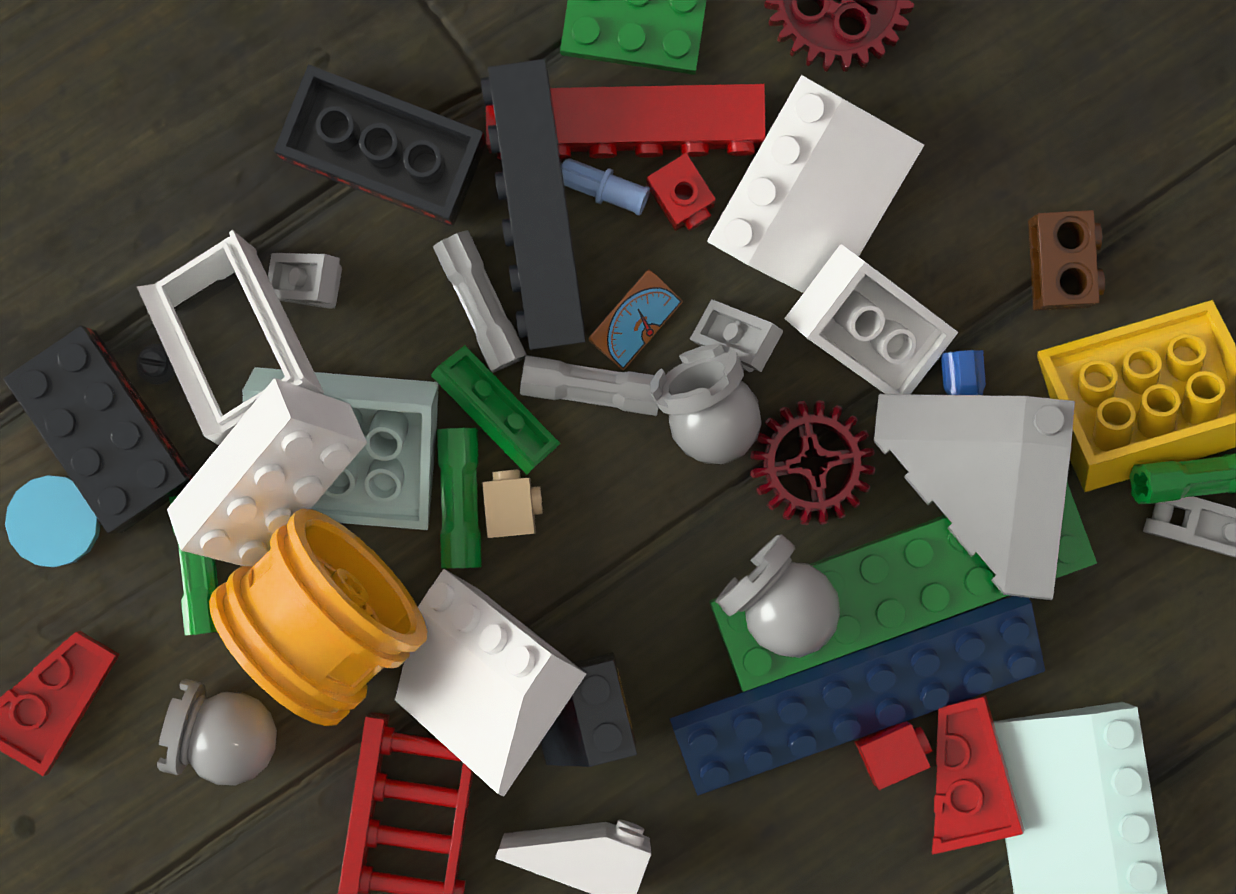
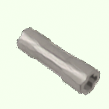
[433,230,527,373]
[520,355,658,416]

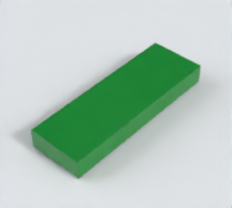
[431,345,561,475]

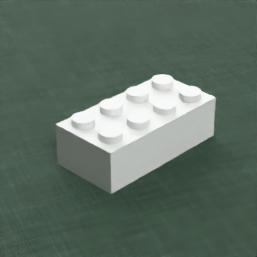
[167,378,367,566]

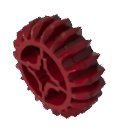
[750,400,875,525]

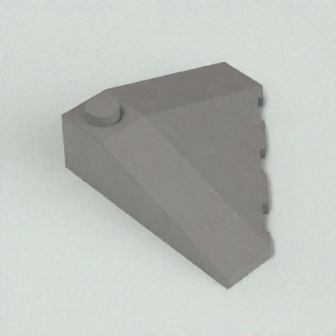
[874,394,1075,600]

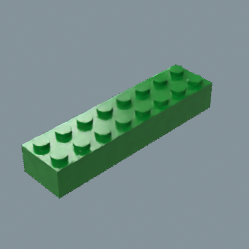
[708,483,1097,692]

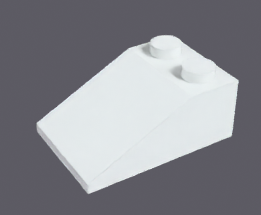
[784,244,958,395]
[495,819,651,894]

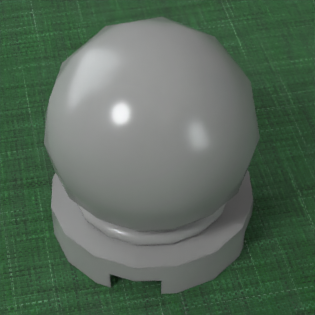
[650,344,762,464]
[715,534,840,658]
[157,679,277,785]

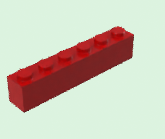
[486,84,766,159]

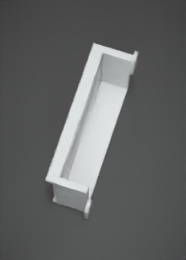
[137,230,324,445]

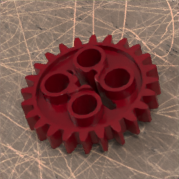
[764,0,914,72]

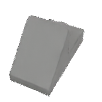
[268,253,342,309]
[690,299,783,372]

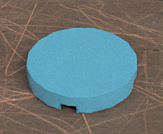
[5,475,101,567]

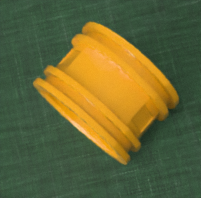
[209,508,427,726]

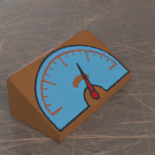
[588,269,683,371]

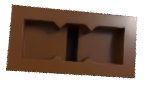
[1028,210,1105,311]

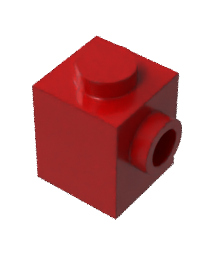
[646,153,716,231]

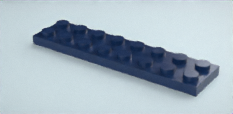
[670,596,1045,796]

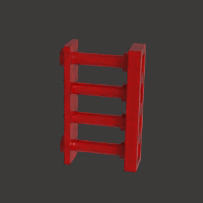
[338,712,474,894]

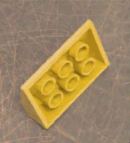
[1037,300,1236,492]

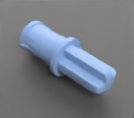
[562,158,650,216]

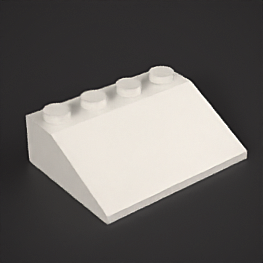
[707,75,924,293]
[395,569,586,796]

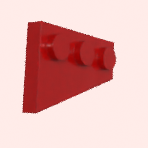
[0,631,120,776]
[932,695,1025,855]

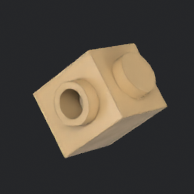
[482,470,543,538]

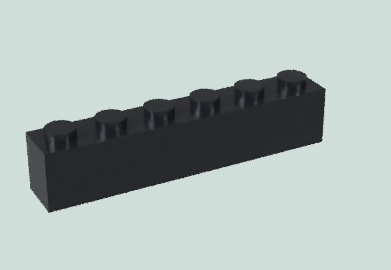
[481,59,586,350]

